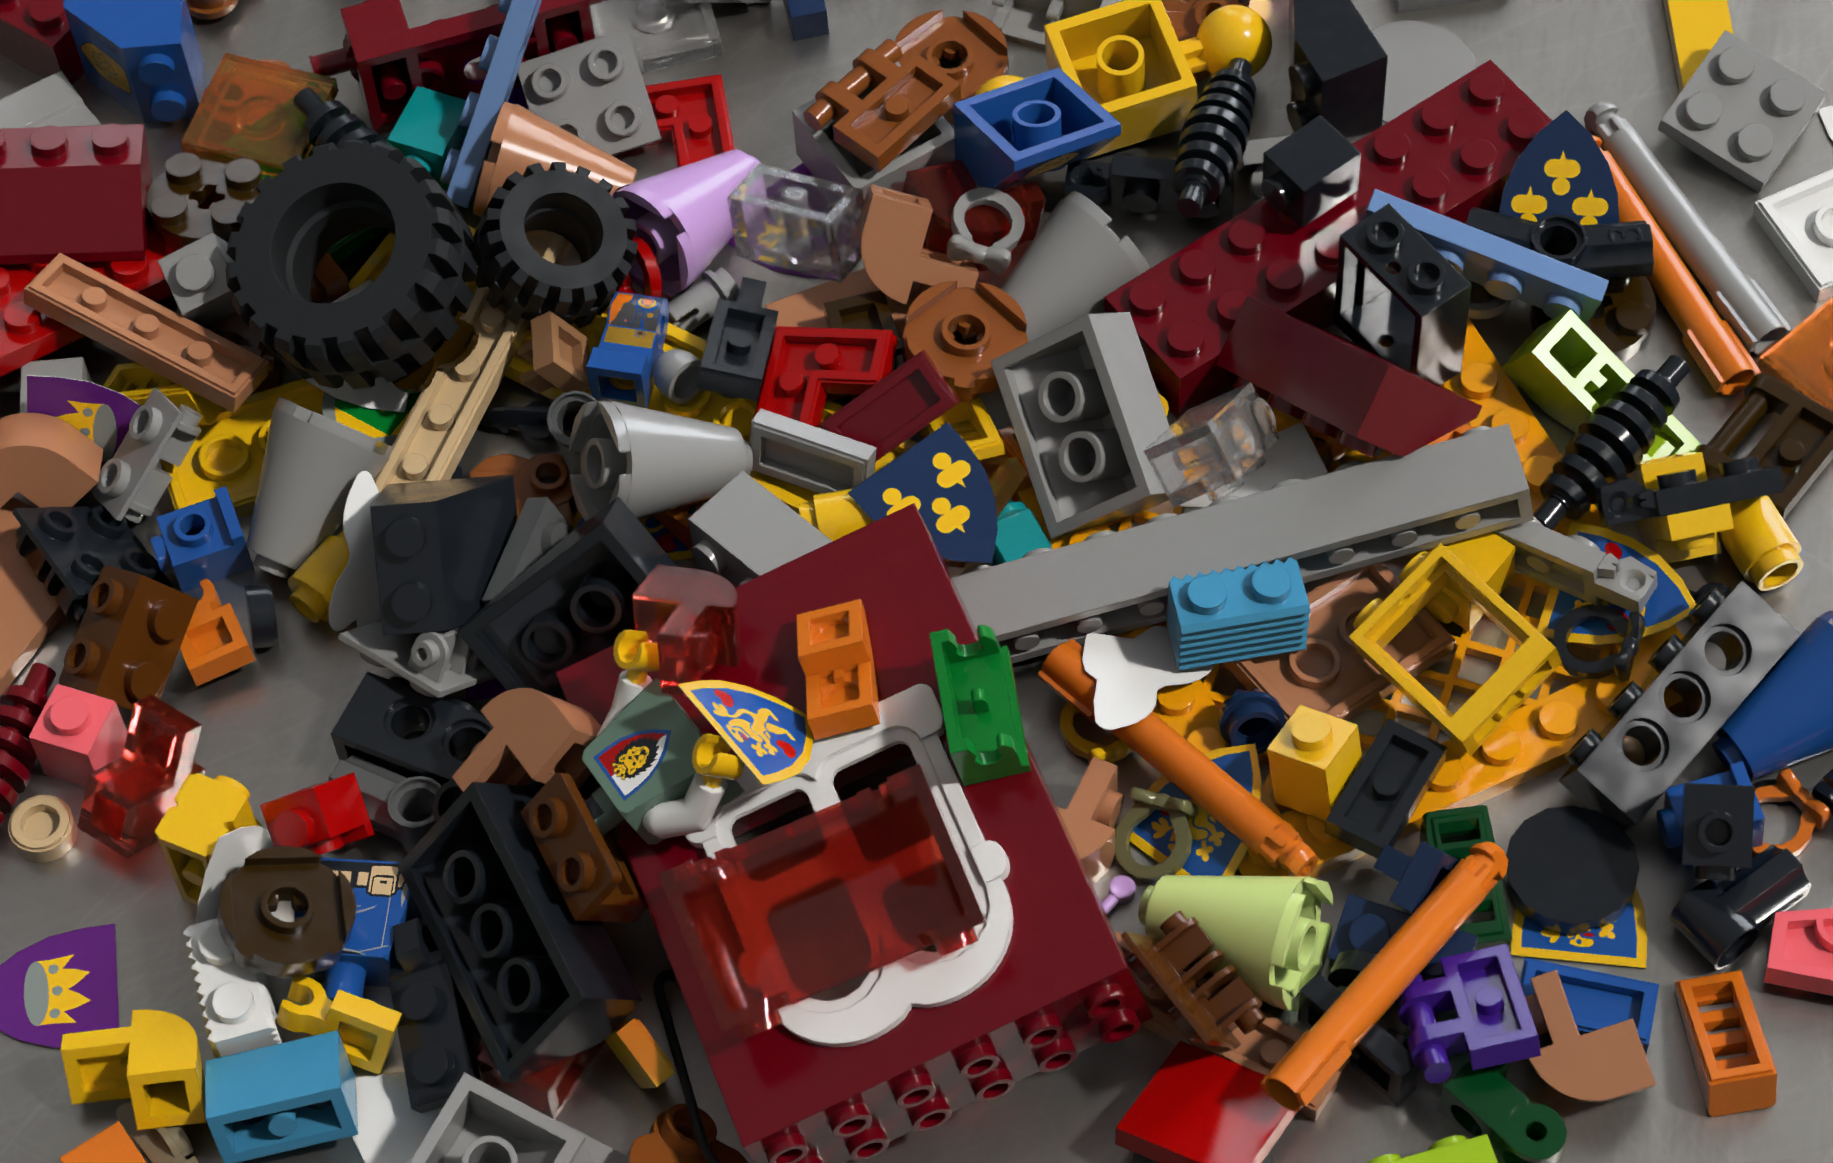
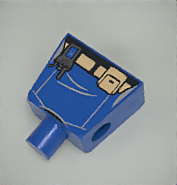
[294,858,422,1001]

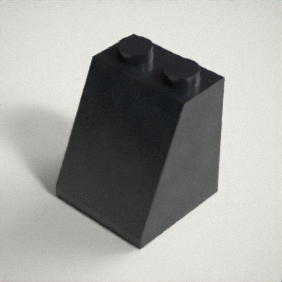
[370,474,518,636]

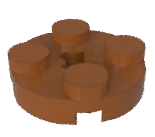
[895,10,1009,123]
[902,281,1028,403]

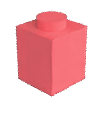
[29,683,131,793]

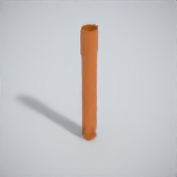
[1591,134,1761,396]
[1038,638,1318,876]
[1260,841,1509,1112]

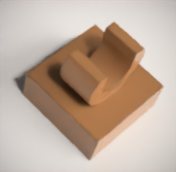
[518,311,590,393]

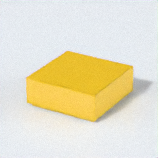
[605,1018,675,1089]

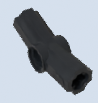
[1466,207,1654,279]

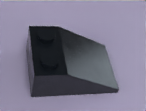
[1286,0,1388,143]
[457,497,701,702]

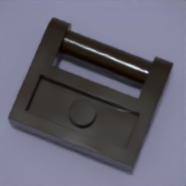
[1693,373,1833,519]

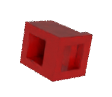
[260,772,375,855]

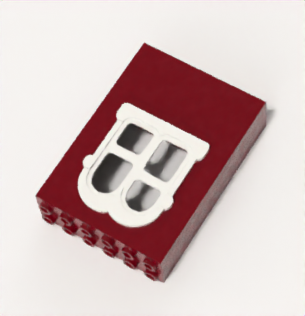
[556,503,1154,1163]

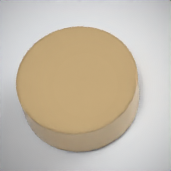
[8,795,78,863]

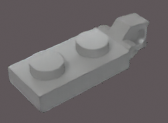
[1492,517,1658,614]

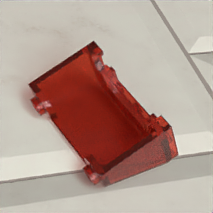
[658,764,987,1039]

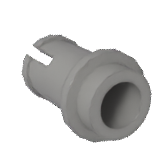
[669,268,740,333]

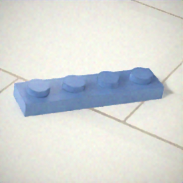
[440,0,542,208]
[1359,189,1609,325]

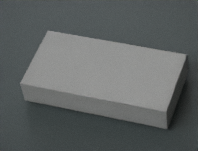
[750,408,877,494]

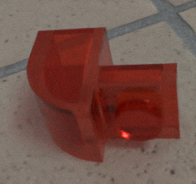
[902,159,1046,271]
[632,564,742,696]
[77,694,205,859]

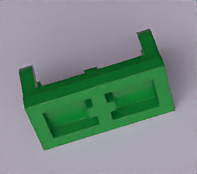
[929,625,1031,786]

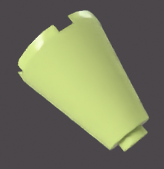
[1138,875,1333,1012]

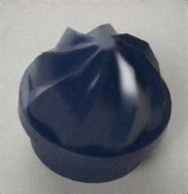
[1218,687,1284,754]

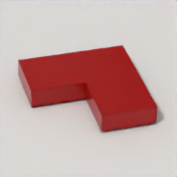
[641,74,735,168]
[750,326,898,435]

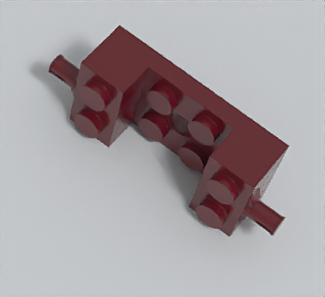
[309,0,609,135]

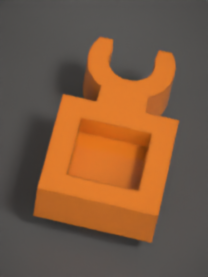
[180,578,256,687]

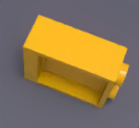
[1349,543,1562,756]

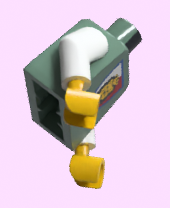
[582,630,745,845]

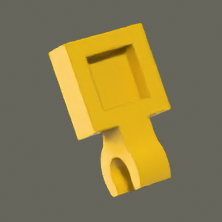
[275,976,402,1075]

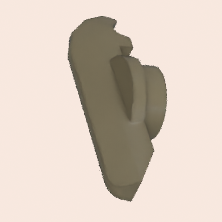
[115,1102,199,1163]

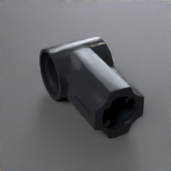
[1669,844,1812,970]

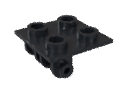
[12,505,175,625]

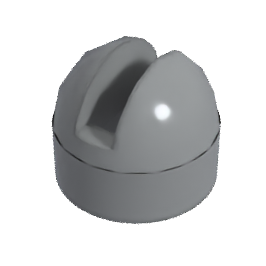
[653,349,702,404]

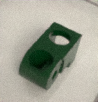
[1438,1061,1567,1163]

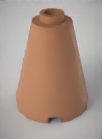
[473,102,637,218]

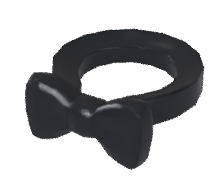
[1553,605,1646,682]

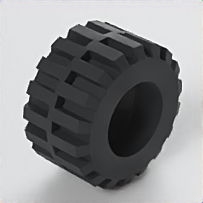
[471,162,638,330]

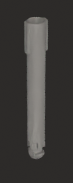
[1584,101,1792,355]

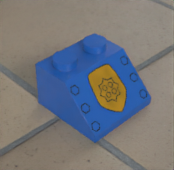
[63,0,204,122]
[953,67,1121,190]

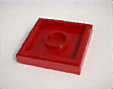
[1115,1041,1298,1163]

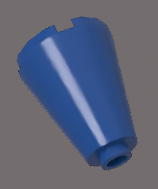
[1712,610,1833,780]

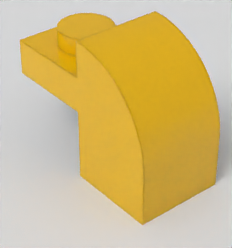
[1626,452,1734,564]
[61,1009,206,1130]

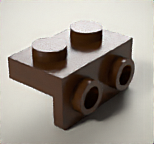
[59,565,199,719]
[520,773,648,923]

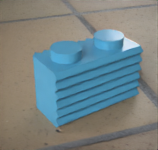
[1166,557,1310,670]

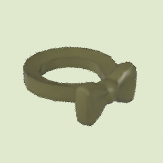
[1115,786,1198,882]

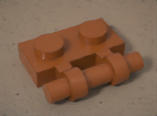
[803,39,961,172]

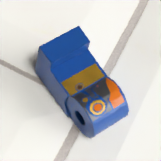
[586,291,669,408]

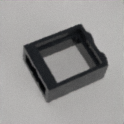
[1333,203,1472,386]

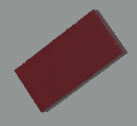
[820,350,961,462]

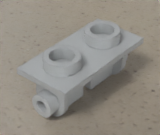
[92,388,202,523]

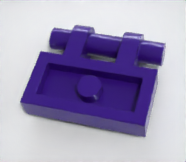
[1395,943,1541,1083]

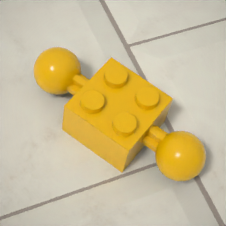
[974,0,1272,159]

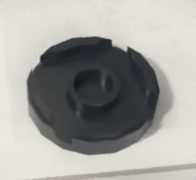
[1504,805,1640,934]

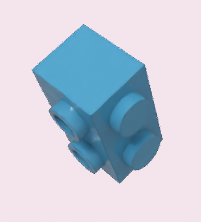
[205,1030,359,1163]

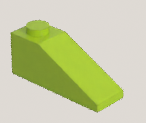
[1501,309,1701,461]

